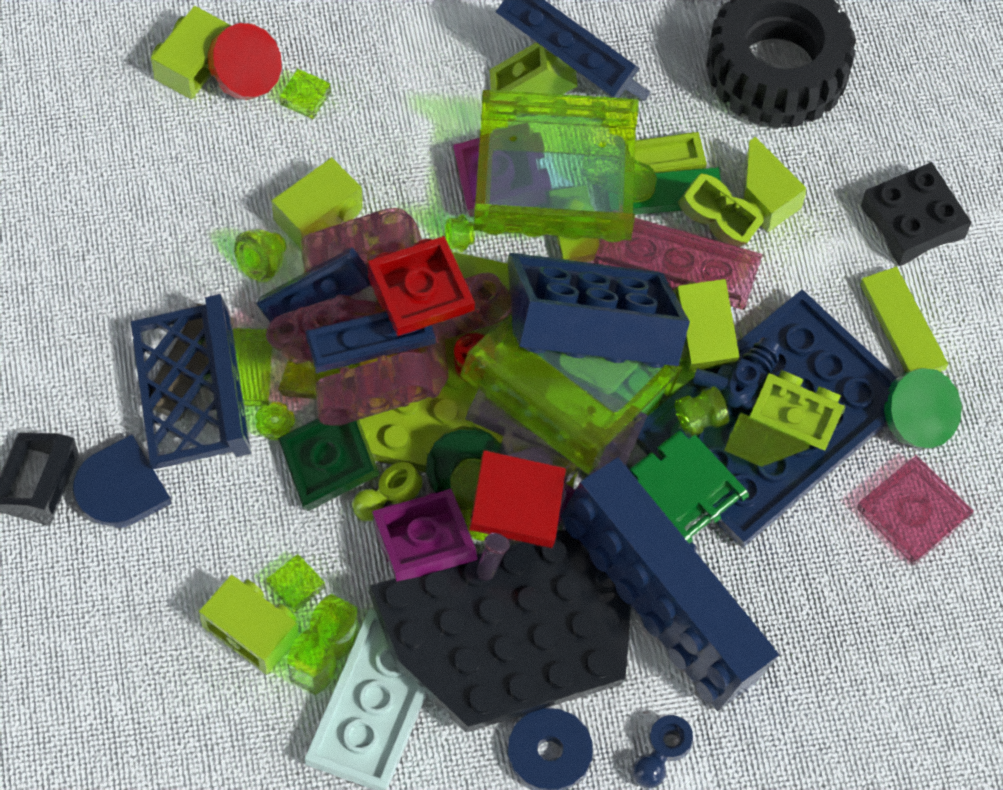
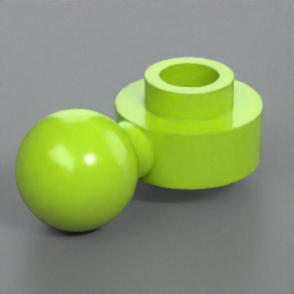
[352,462,423,522]

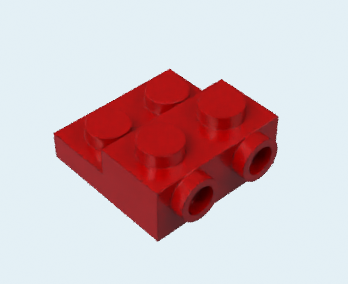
[368,236,475,336]

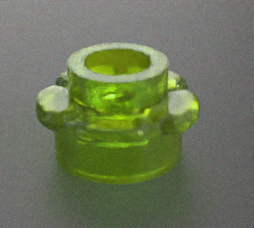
[444,214,475,253]
[255,402,295,441]

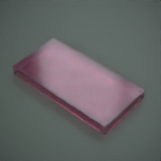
[594,212,763,310]

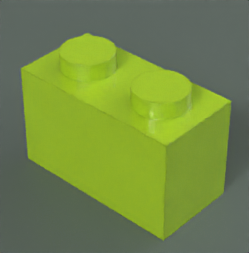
[151,5,232,100]
[271,157,363,251]
[674,279,739,372]
[199,574,299,675]

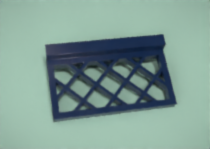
[496,0,651,101]
[131,294,252,470]

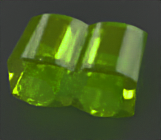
[287,594,359,695]

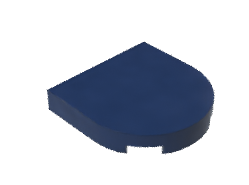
[73,434,172,528]

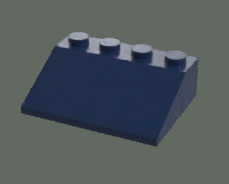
[508,252,690,368]

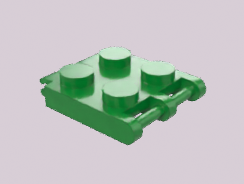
[629,430,749,544]

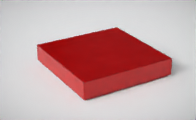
[469,450,566,548]

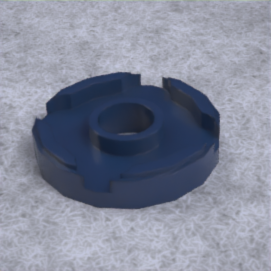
[508,708,593,790]

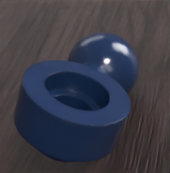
[632,715,693,789]

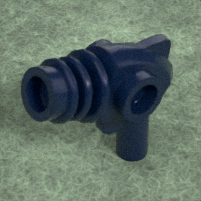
[693,337,781,410]

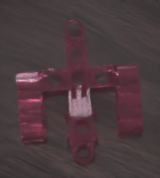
[266,208,512,426]

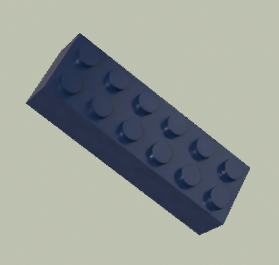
[561,457,780,712]

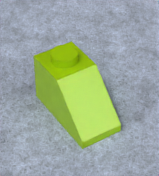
[489,42,578,104]
[743,136,807,233]

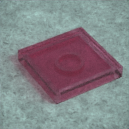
[856,455,974,566]

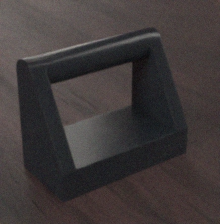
[0,433,79,526]

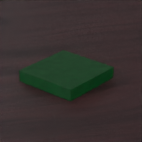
[278,402,380,511]

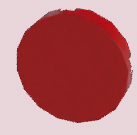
[208,23,282,100]

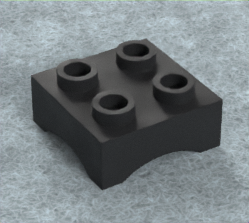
[861,162,971,266]

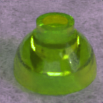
[234,229,287,282]

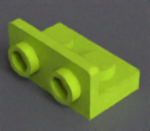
[749,370,846,451]

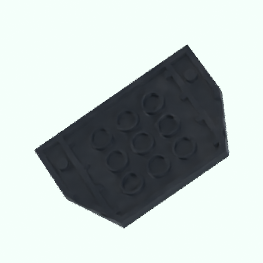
[368,529,631,733]

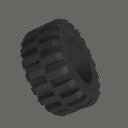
[707,0,856,128]

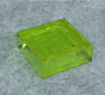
[266,554,325,613]

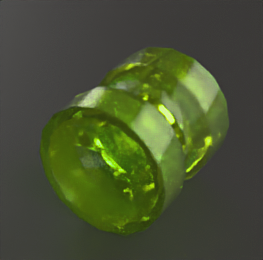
[675,386,729,438]

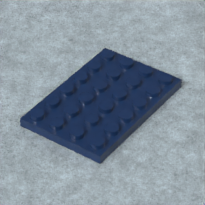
[629,289,897,549]

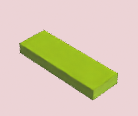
[860,266,948,372]

